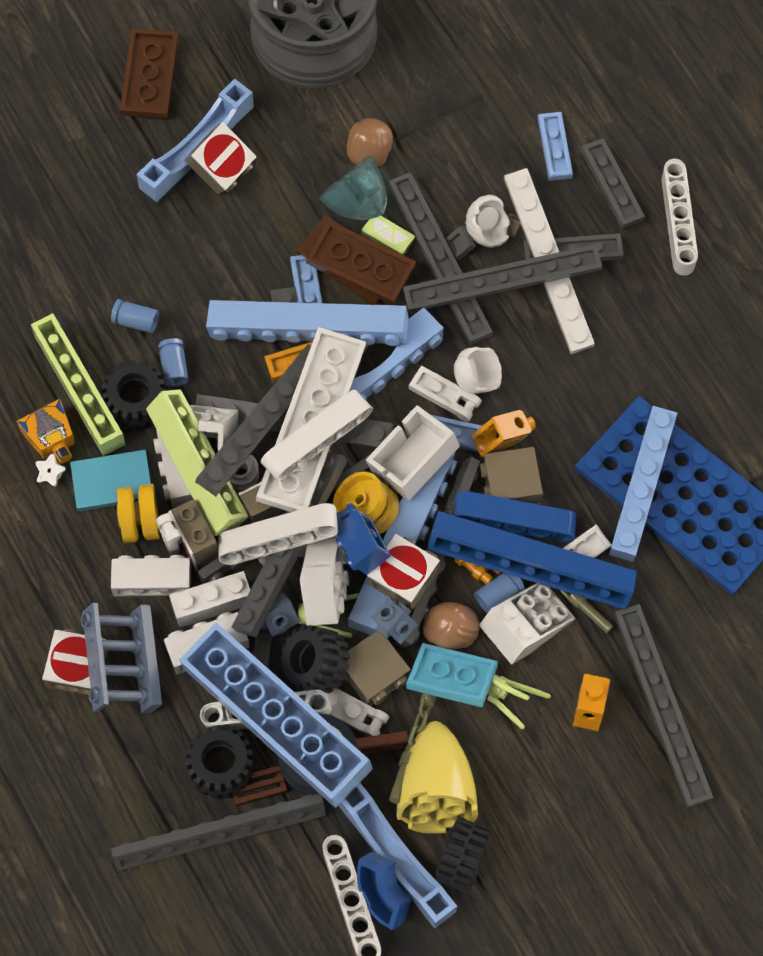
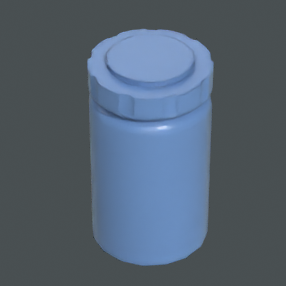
[111,299,159,333]
[158,338,189,387]
[474,573,525,614]

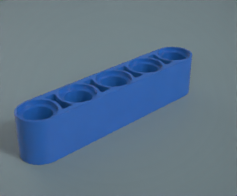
[454,491,577,542]

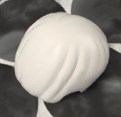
[465,195,510,248]
[454,347,502,394]

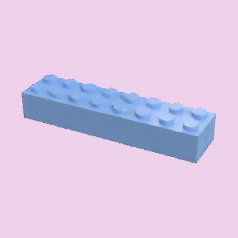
[179,622,373,808]

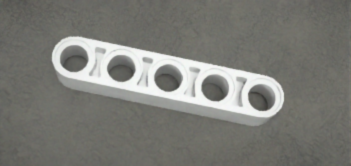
[661,159,698,276]
[261,390,373,481]
[218,503,338,565]
[200,690,332,730]
[323,835,381,956]

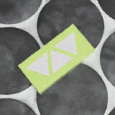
[361,212,415,256]

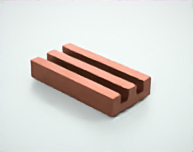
[356,731,408,754]
[232,765,287,807]

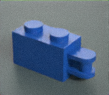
[336,502,391,575]

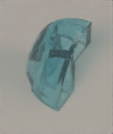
[319,156,387,220]

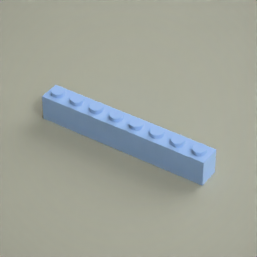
[206,300,409,346]
[348,452,458,635]

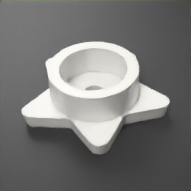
[36,454,65,487]

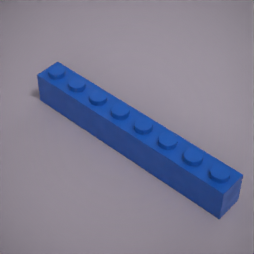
[427,511,636,610]

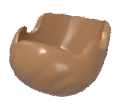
[347,118,393,168]
[422,602,480,650]

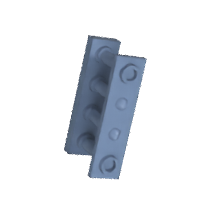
[81,603,162,713]

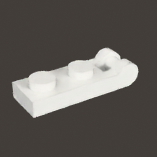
[409,366,482,422]
[156,513,182,556]
[312,688,389,737]

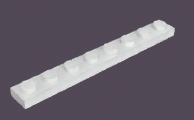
[504,168,595,354]

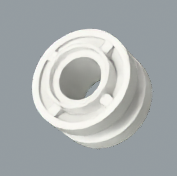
[230,455,259,492]

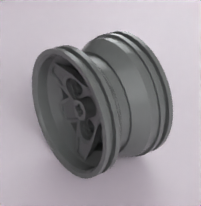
[248,0,377,88]

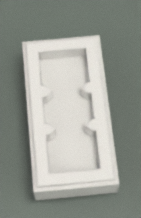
[562,524,611,558]

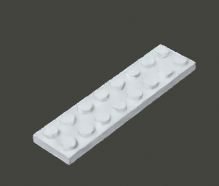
[256,327,366,512]

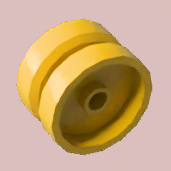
[333,471,400,534]
[117,484,160,543]

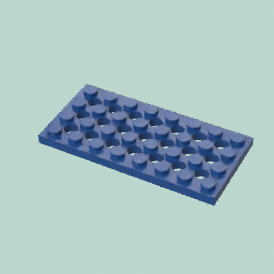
[574,396,763,596]

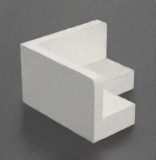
[189,405,238,451]

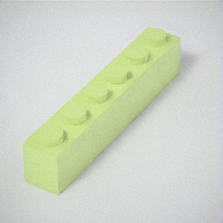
[31,313,126,456]
[146,389,249,536]

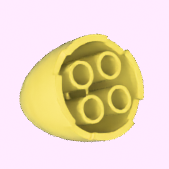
[397,721,478,833]

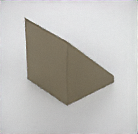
[507,213,521,238]

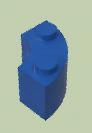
[357,852,412,930]

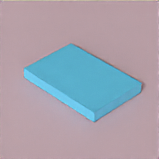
[70,450,151,512]
[406,643,498,707]

